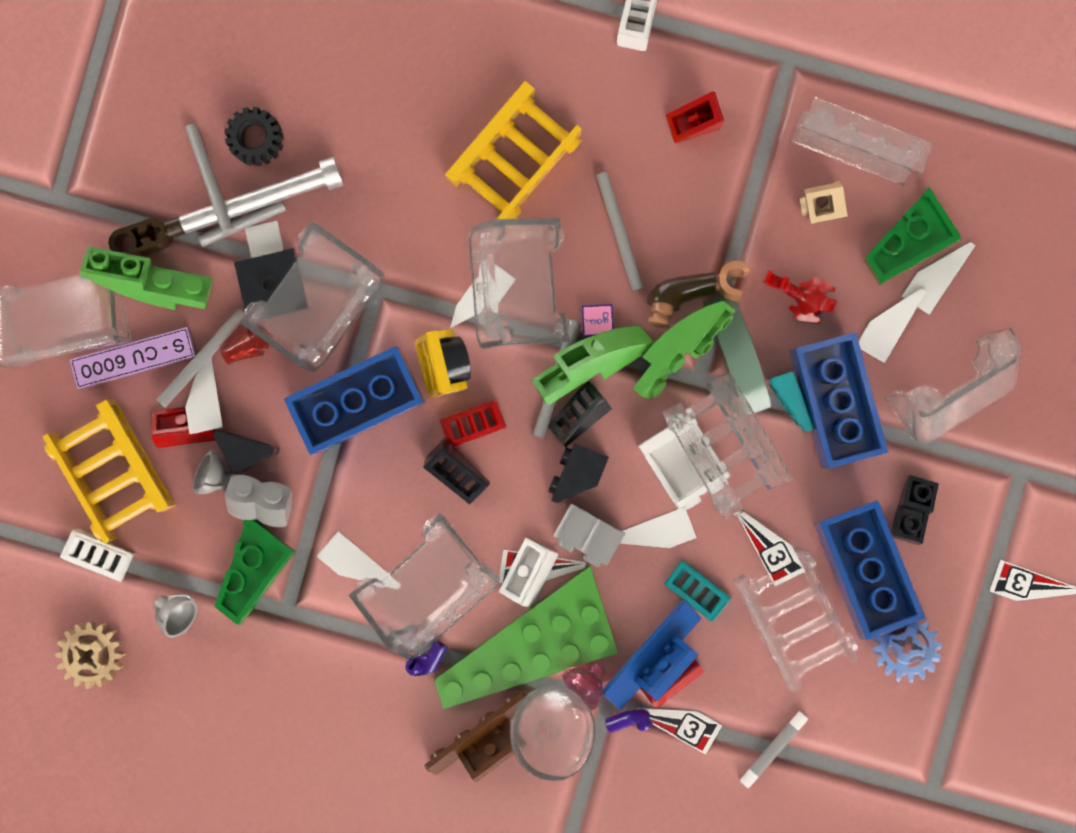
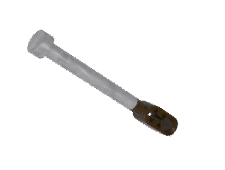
[108,156,344,257]

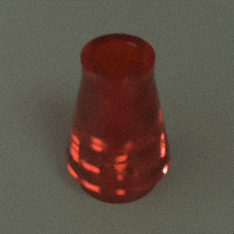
[221,327,269,364]

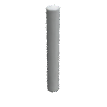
[198,201,286,247]

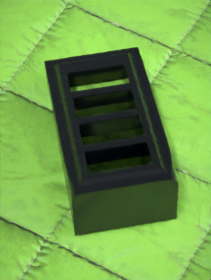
[548,381,612,448]
[423,438,490,505]

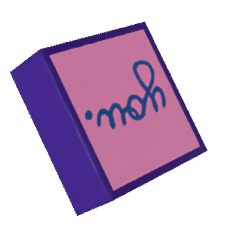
[582,304,614,337]

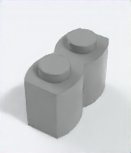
[224,475,293,527]
[553,503,625,568]

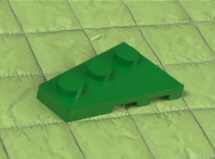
[864,187,962,286]
[214,519,296,625]

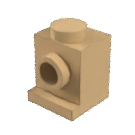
[799,181,848,224]

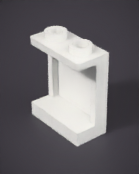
[638,413,731,510]

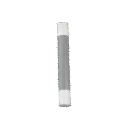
[740,711,808,788]

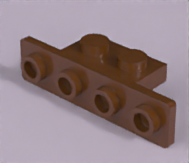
[424,692,534,782]

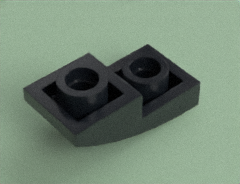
[891,475,939,545]

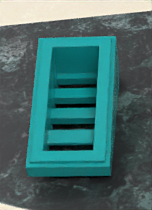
[767,372,813,432]
[664,560,732,622]

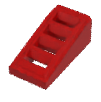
[439,399,507,447]

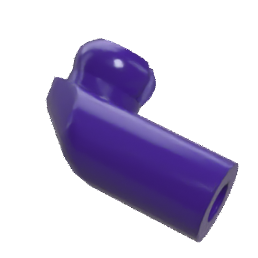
[405,640,448,676]
[605,709,653,733]

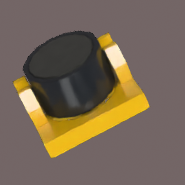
[414,329,471,399]

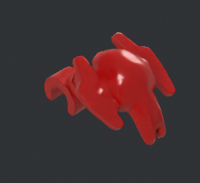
[763,270,838,324]

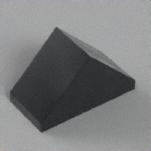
[214,430,280,475]

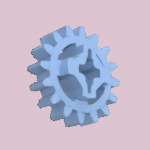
[873,621,942,683]

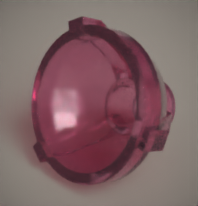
[562,662,606,706]

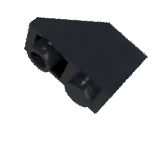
[548,443,609,503]

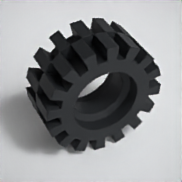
[224,107,284,166]

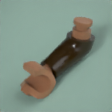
[647,261,752,328]

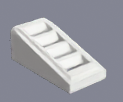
[617,0,657,51]
[60,528,135,582]

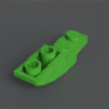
[79,246,213,310]
[633,301,735,400]
[531,325,654,406]

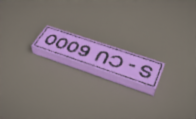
[70,327,197,389]

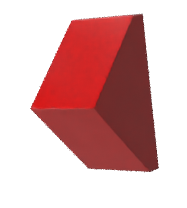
[666,91,724,143]

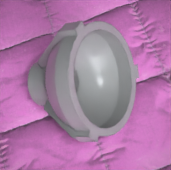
[192,450,234,495]
[153,594,198,638]

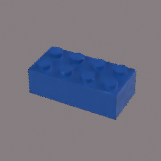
[789,332,889,469]
[284,346,426,455]
[814,500,925,641]

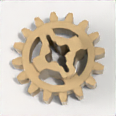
[55,620,126,689]

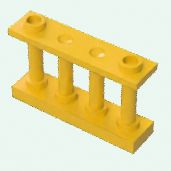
[445,81,582,226]
[42,399,176,543]

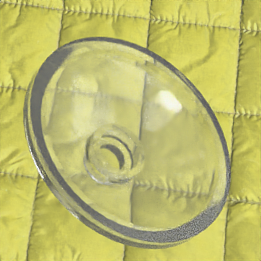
[510,686,595,781]

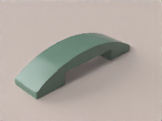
[703,296,771,417]

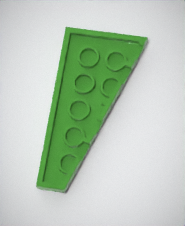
[434,565,618,709]

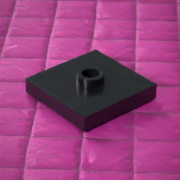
[234,248,309,322]

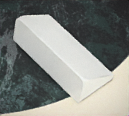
[499,537,558,608]

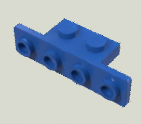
[602,601,701,709]

